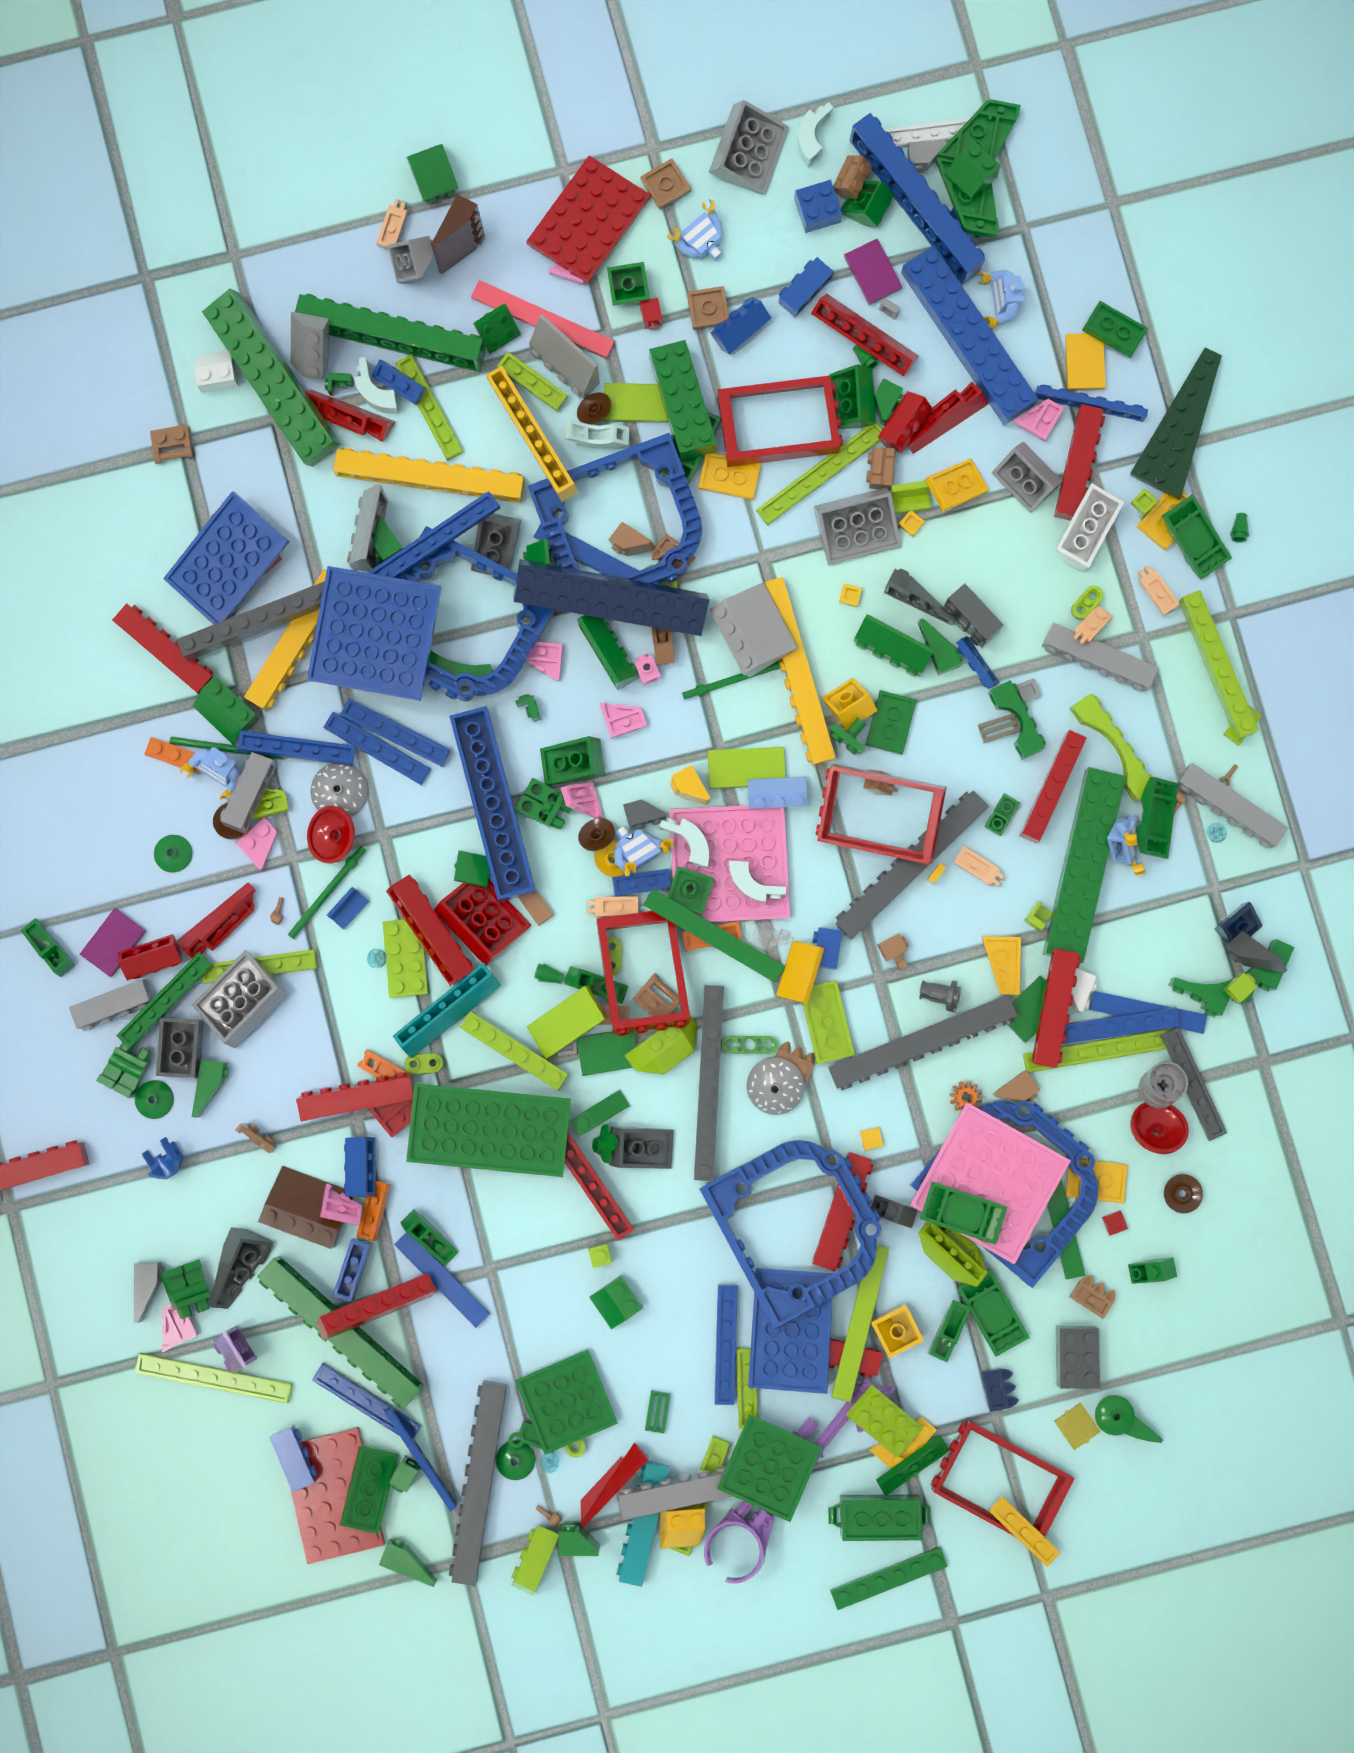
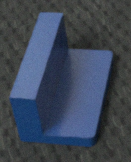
[326,887,369,930]

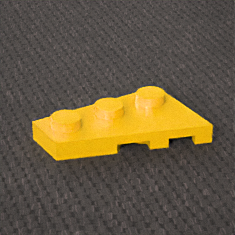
[982,936,1021,995]
[869,1416,937,1468]

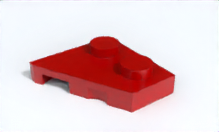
[368,1100,413,1138]

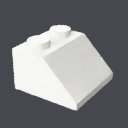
[194,350,239,393]

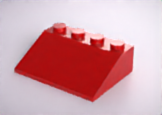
[434,879,531,966]

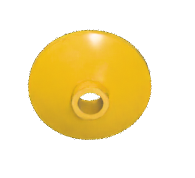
[594,840,625,877]

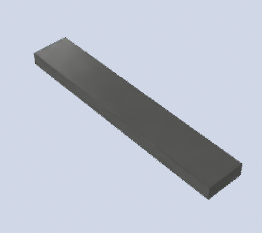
[1160,1027,1227,1141]

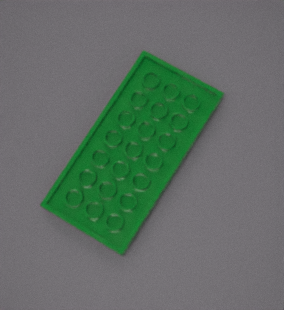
[406,1083,571,1177]

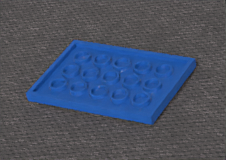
[163,491,290,625]
[748,1268,833,1394]

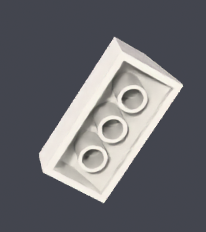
[1055,483,1124,572]

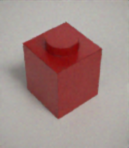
[640,298,663,330]

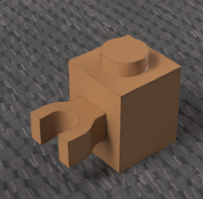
[863,770,898,796]
[877,934,909,970]

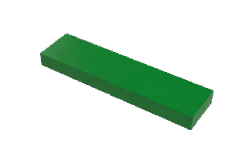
[876,1435,949,1496]

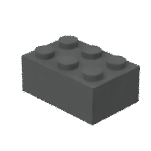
[943,583,1004,648]
[156,1018,204,1078]
[1056,1326,1100,1389]

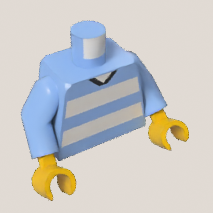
[667,199,722,261]
[977,270,1024,330]
[180,747,240,803]
[1107,815,1145,876]
[614,826,674,876]

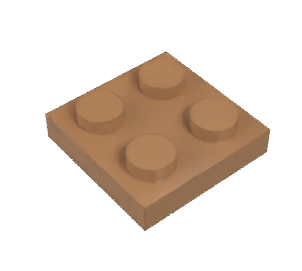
[640,158,691,210]
[687,286,729,330]

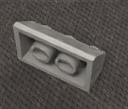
[388,236,434,283]
[290,312,329,380]
[992,441,1063,513]

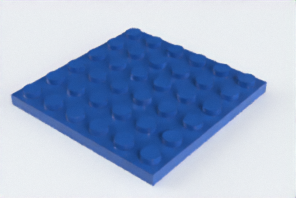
[307,566,442,701]

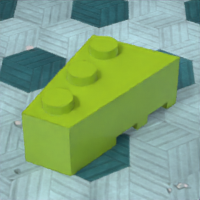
[511,1525,559,1595]

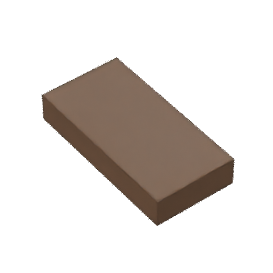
[518,890,554,926]

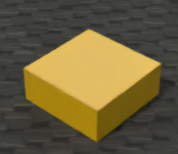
[898,511,925,537]
[839,583,862,607]
[927,863,946,884]
[860,1127,884,1151]

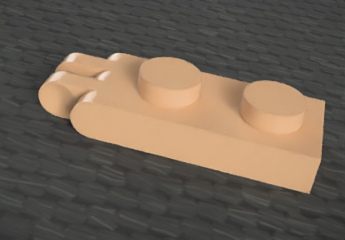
[376,199,408,249]
[1137,565,1180,616]
[1073,605,1113,645]
[953,846,1005,887]
[586,896,638,917]

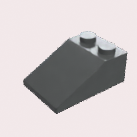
[471,513,521,575]
[609,1127,674,1169]

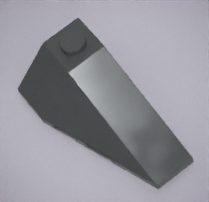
[883,569,955,625]
[210,1227,274,1309]

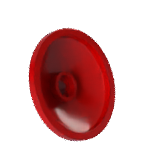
[307,806,355,864]
[1130,1102,1189,1154]

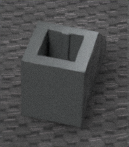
[623,799,666,830]
[871,1195,918,1228]

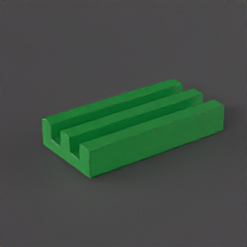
[645,1390,670,1434]

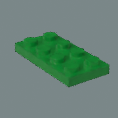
[339,1445,398,1534]

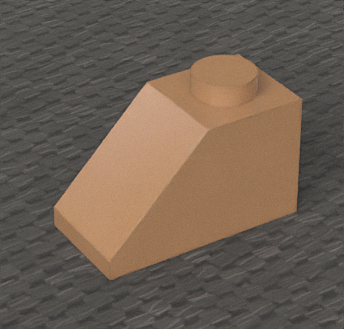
[608,522,655,556]
[651,627,675,665]
[993,1071,1040,1102]

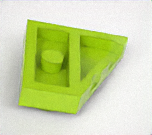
[252,788,290,820]

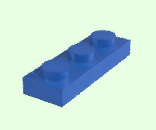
[371,359,426,405]
[956,636,1000,689]
[612,869,671,897]

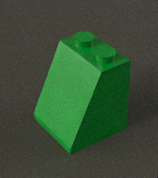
[406,144,458,203]

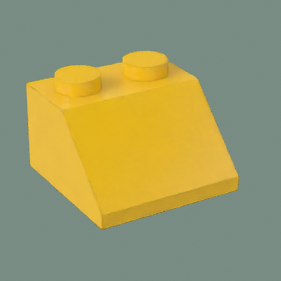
[822,678,877,731]
[670,765,710,805]
[871,1303,924,1358]
[660,1505,705,1549]

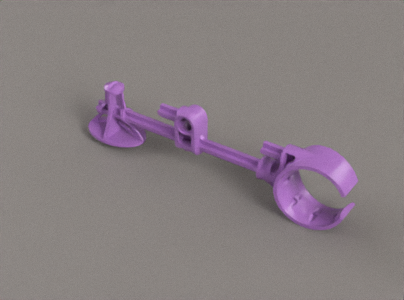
[704,1379,895,1584]

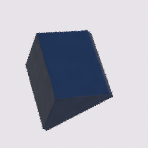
[1214,902,1263,944]

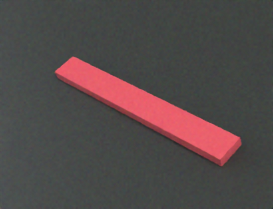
[471,280,615,359]

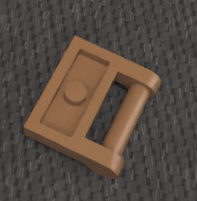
[150,424,193,464]
[633,973,680,1016]

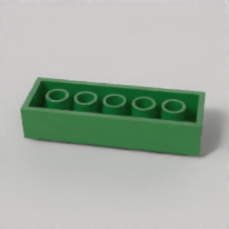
[649,340,717,461]

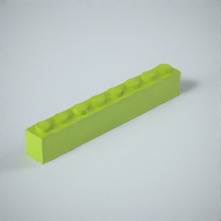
[1179,590,1259,740]

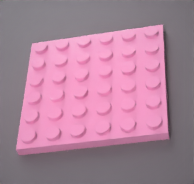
[669,805,790,923]
[910,1102,1071,1264]

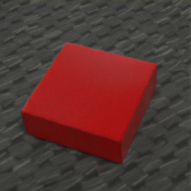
[1102,1210,1128,1236]

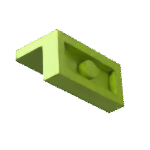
[891,481,931,514]

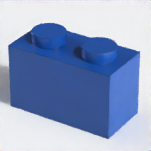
[812,927,842,970]

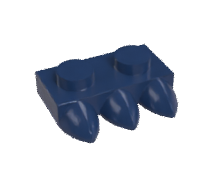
[981,1368,1019,1412]

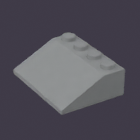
[709,100,789,195]
[529,314,600,398]
[347,484,388,572]
[814,488,901,565]
[709,582,798,677]
[192,950,289,1049]

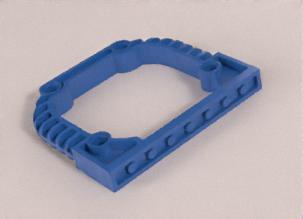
[528,432,702,585]
[398,526,556,702]
[910,1101,1098,1288]
[699,1140,882,1329]

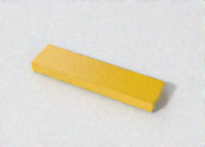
[988,1495,1061,1567]

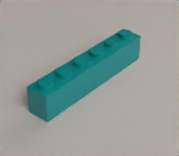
[393,963,501,1058]
[616,1460,670,1587]

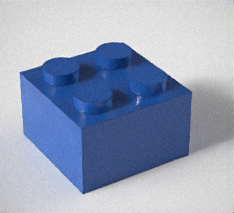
[794,180,842,233]

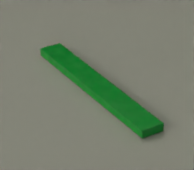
[643,889,785,983]

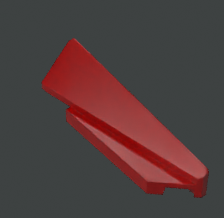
[305,390,396,442]
[581,1442,649,1528]

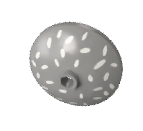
[310,763,368,817]
[747,1057,805,1115]

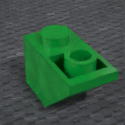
[874,378,904,426]
[1128,1257,1177,1284]

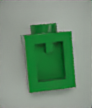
[325,372,354,396]
[515,694,541,722]

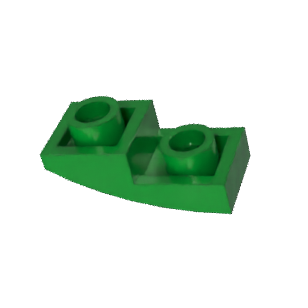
[984,793,1020,836]

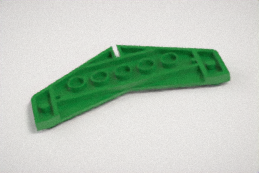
[935,99,1021,239]

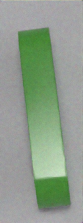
[722,1036,778,1054]

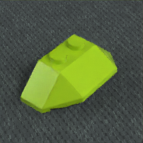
[624,1015,697,1075]
[918,1222,988,1287]

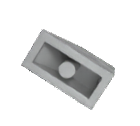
[907,141,946,173]

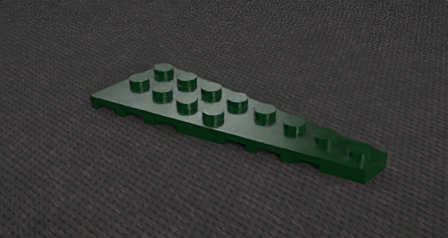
[1130,347,1222,500]

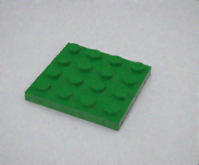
[515,1349,618,1455]
[717,1414,822,1522]

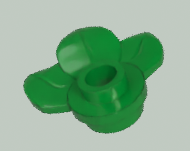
[592,1124,618,1163]

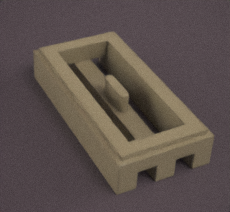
[978,713,1020,743]

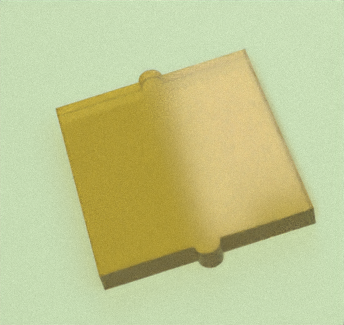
[1054,1403,1100,1450]

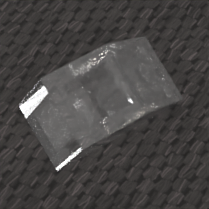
[749,921,794,952]

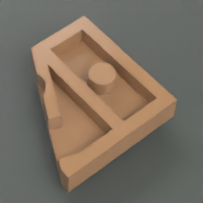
[235,1123,277,1153]

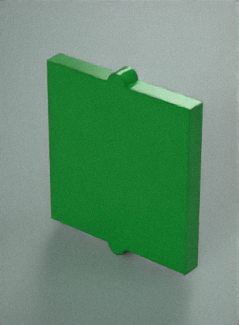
[454,851,490,887]

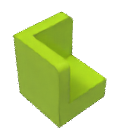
[1130,488,1158,519]
[1023,901,1052,932]

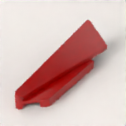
[908,382,988,454]
[177,882,256,958]

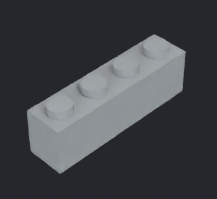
[220,752,277,834]
[69,979,153,1031]

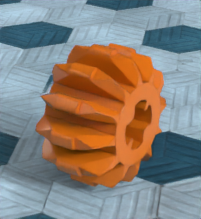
[949,1081,983,1111]

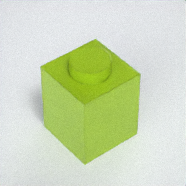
[1223,973,1258,1003]
[588,1243,613,1268]

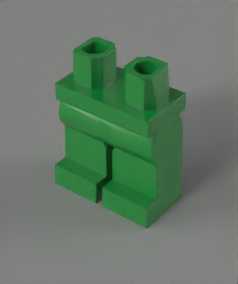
[515,777,572,830]
[96,1042,152,1098]
[160,1259,211,1319]

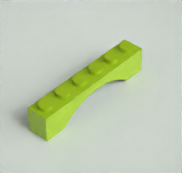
[1069,693,1153,802]
[460,1011,569,1091]

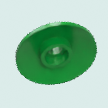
[154,835,192,873]
[135,1080,174,1119]
[1095,1395,1135,1436]
[496,1440,535,1480]

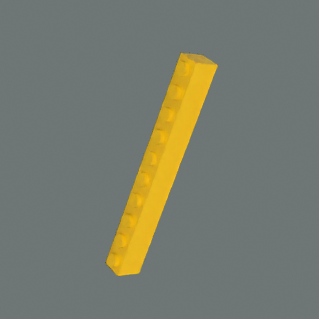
[333,448,525,503]
[764,577,836,767]

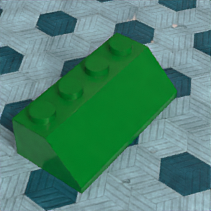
[853,614,934,677]
[577,615,638,691]

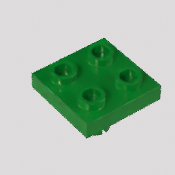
[473,303,521,354]
[830,717,866,755]
[668,866,714,915]

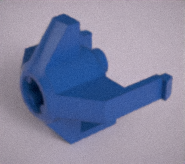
[142,1137,184,1180]

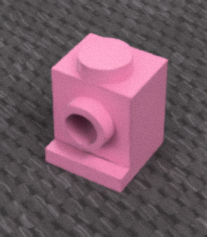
[635,654,661,686]

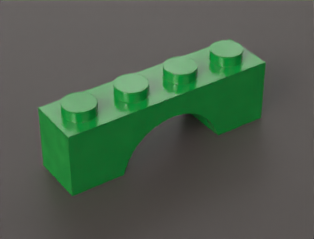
[988,680,1046,760]

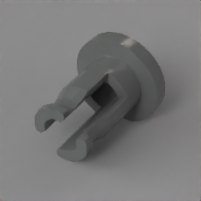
[919,980,961,1013]

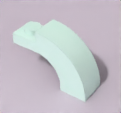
[798,102,834,167]
[354,357,399,414]
[565,420,629,449]
[659,818,709,869]
[729,861,786,903]

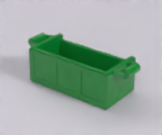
[828,1494,931,1541]

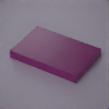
[844,238,902,305]
[79,908,146,977]

